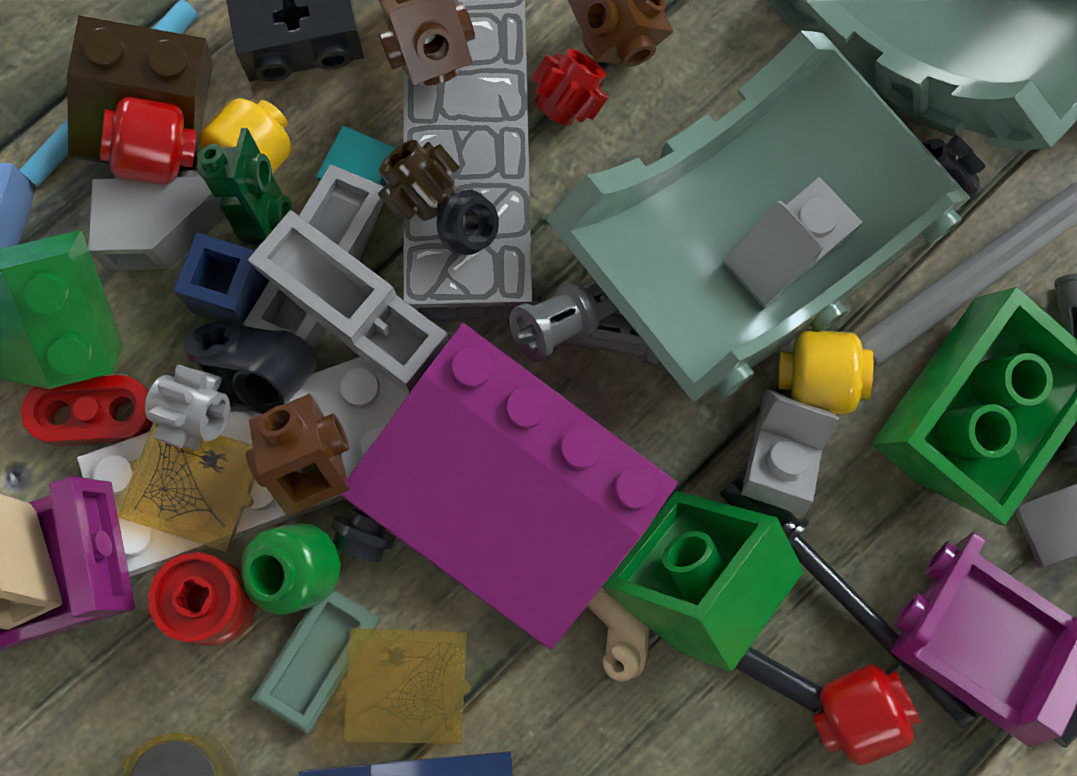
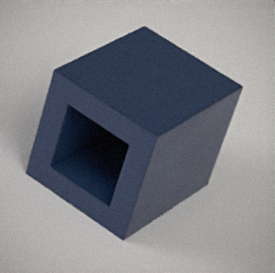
[173,232,270,326]

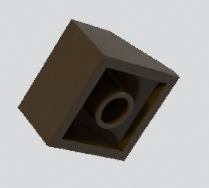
[67,15,213,173]

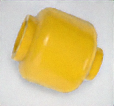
[199,98,292,175]
[778,330,874,415]

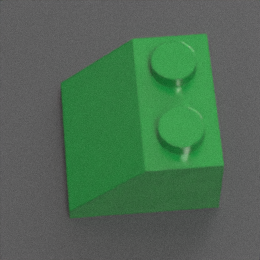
[0,230,124,389]
[602,491,804,673]

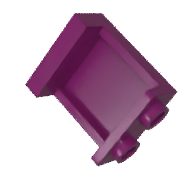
[0,476,136,651]
[891,532,1077,747]

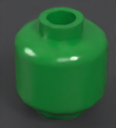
[240,523,341,615]

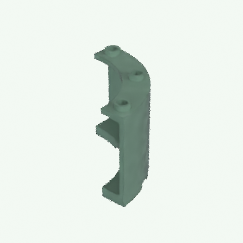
[766,0,1077,150]
[546,31,970,402]

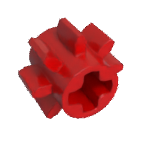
[531,49,609,126]

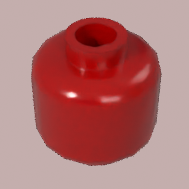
[100,97,196,185]
[813,664,921,766]

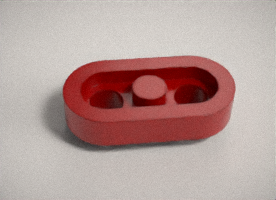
[21,375,154,446]

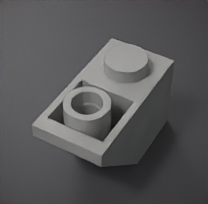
[88,170,226,271]

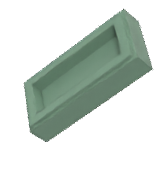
[252,590,382,734]

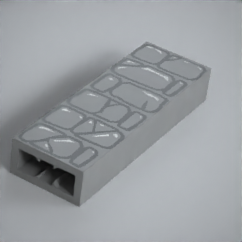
[404,0,532,322]

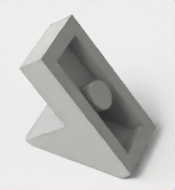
[722,177,863,309]
[741,389,839,515]

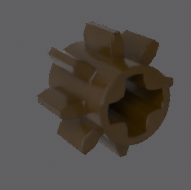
[378,140,460,221]

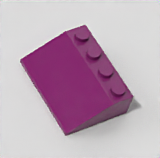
[339,323,678,650]

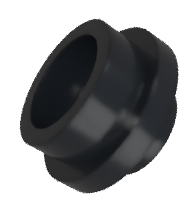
[437,190,499,255]
[331,509,396,562]

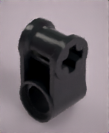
[184,321,317,414]

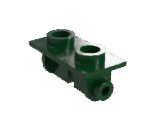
[196,128,293,245]

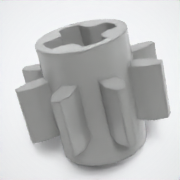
[145,365,230,451]

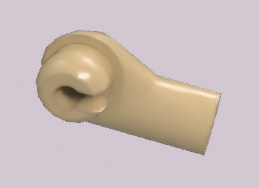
[587,587,649,682]

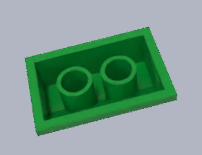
[870,287,1077,525]

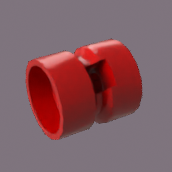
[148,552,257,646]

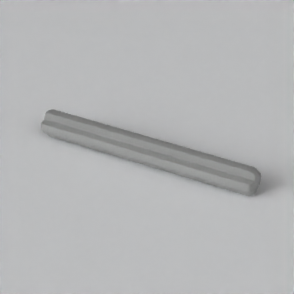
[859,181,1077,369]

